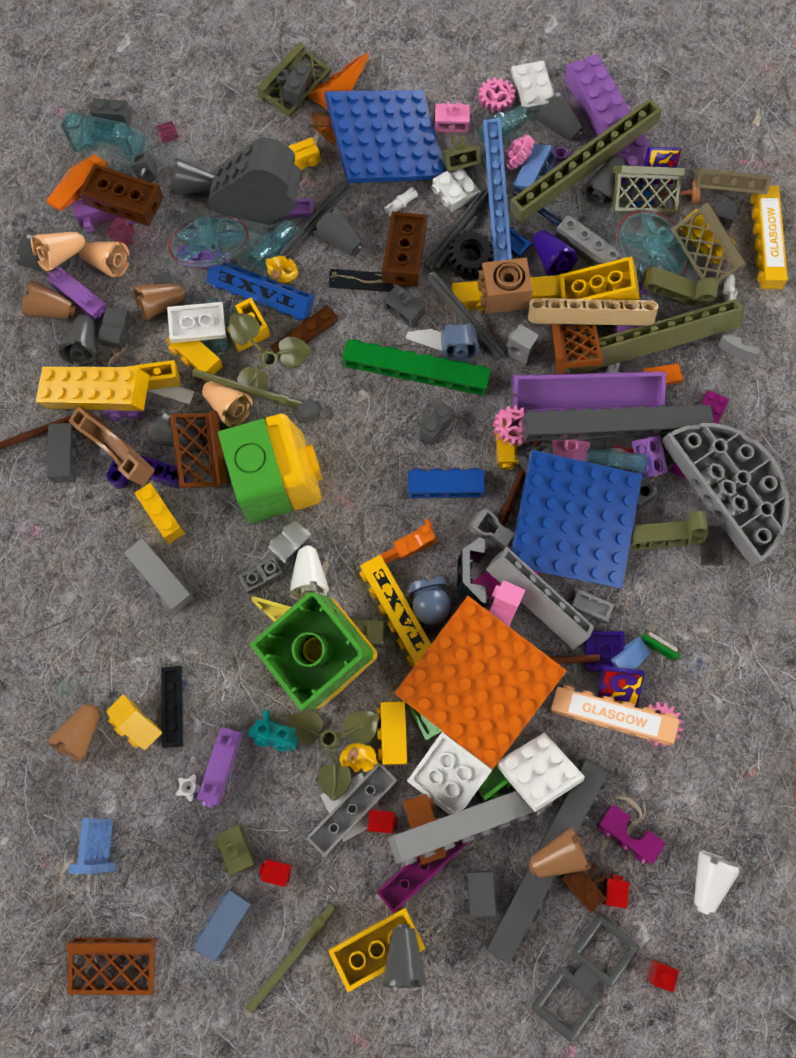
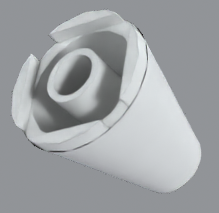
[290,545,329,601]
[694,850,742,915]

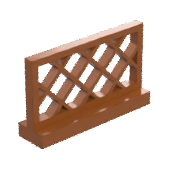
[550,324,603,374]
[170,411,227,489]
[66,937,157,995]

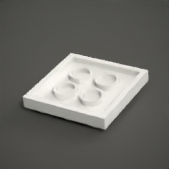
[407,731,493,815]
[496,732,585,812]

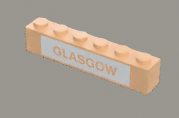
[551,685,680,747]

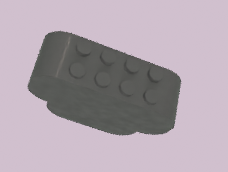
[208,138,302,224]

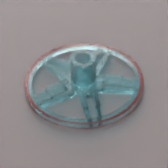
[615,209,690,281]
[168,215,249,268]

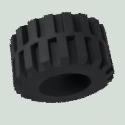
[447,229,494,280]

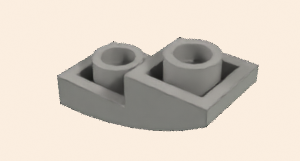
[718,334,759,362]
[238,557,283,594]

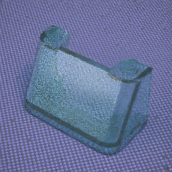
[61,113,147,163]

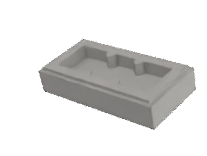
[571,589,615,623]

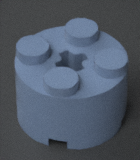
[441,323,479,362]

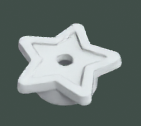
[176,775,200,802]

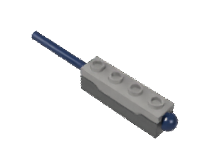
[513,188,625,266]

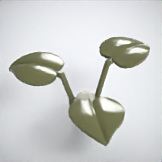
[229,312,312,398]
[288,711,379,801]

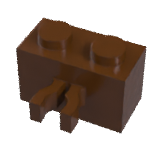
[558,864,607,913]

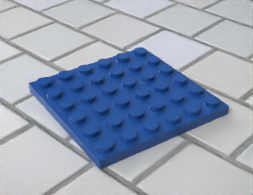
[325,90,446,183]
[512,450,643,588]

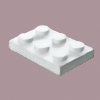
[511,61,554,112]
[167,302,226,343]

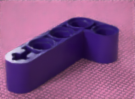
[107,455,188,489]

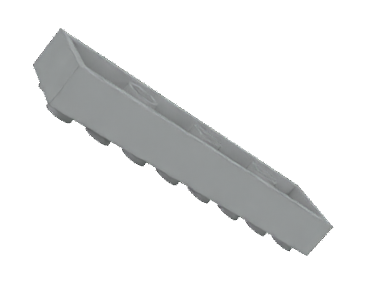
[306,762,398,857]

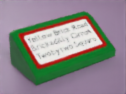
[641,629,681,661]

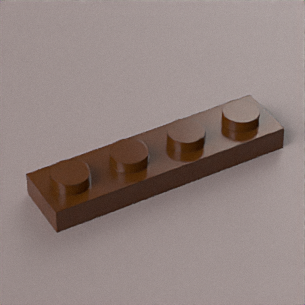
[270,305,339,359]

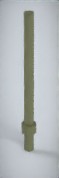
[192,369,302,408]
[246,903,337,1013]

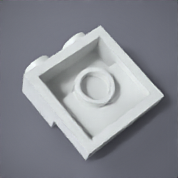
[432,168,481,212]

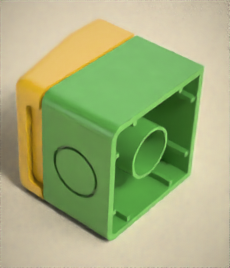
[218,413,323,524]
[249,592,377,711]

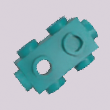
[248,710,299,752]

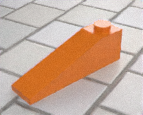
[307,53,369,110]
[46,154,108,211]

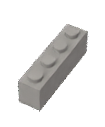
[124,538,194,613]

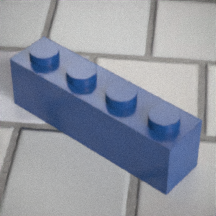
[408,468,485,498]

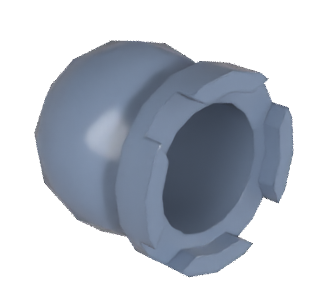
[407,576,451,626]

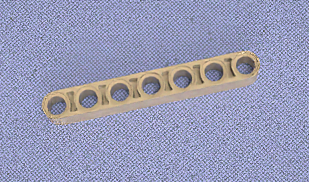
[528,298,658,326]

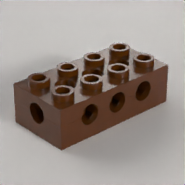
[79,164,164,227]
[382,211,427,287]

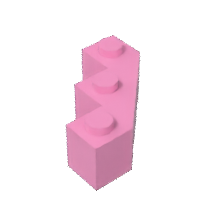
[486,580,525,626]

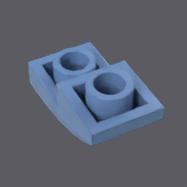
[611,636,650,669]

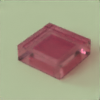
[156,121,179,143]

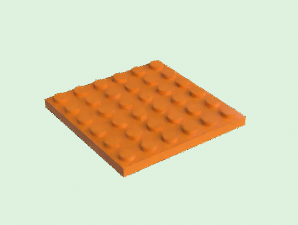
[394,596,567,769]

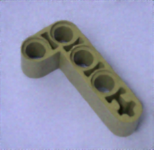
[643,267,719,307]
[629,511,709,550]

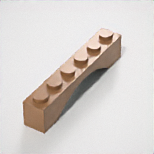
[69,406,155,485]

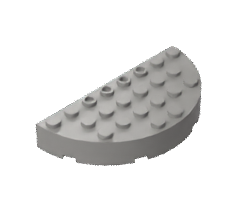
[662,423,790,566]

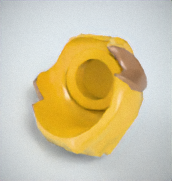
[266,256,299,284]
[339,743,378,772]

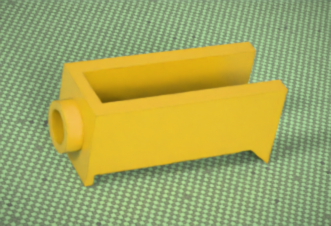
[495,421,518,470]

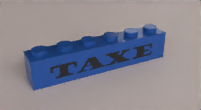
[206,259,315,320]

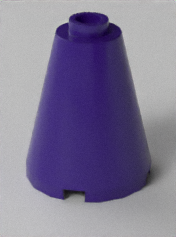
[533,230,578,276]

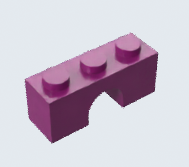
[597,804,666,865]

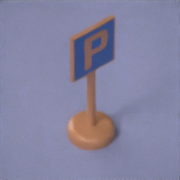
[628,179,700,208]

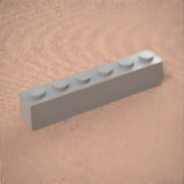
[486,547,594,650]

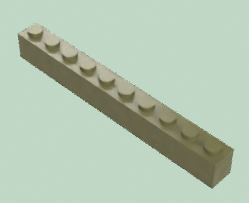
[510,98,662,223]
[566,299,744,373]

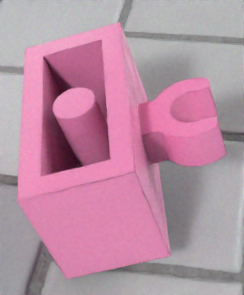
[435,102,470,133]
[551,439,591,462]

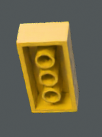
[560,256,640,300]
[328,907,425,992]

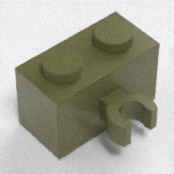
[441,134,482,172]
[350,616,384,648]
[214,825,256,875]

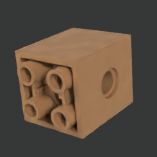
[478,258,533,314]

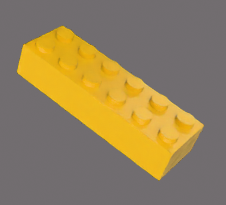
[36,367,150,411]

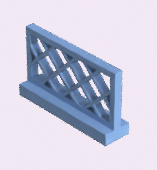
[68,818,116,874]

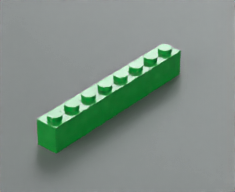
[342,339,491,396]

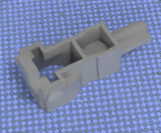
[468,509,515,550]

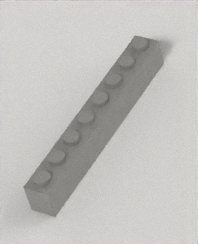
[388,791,552,865]

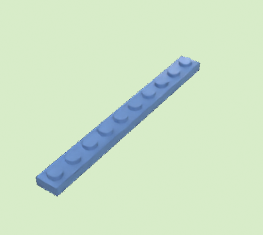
[483,118,512,261]

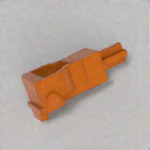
[381,519,439,564]

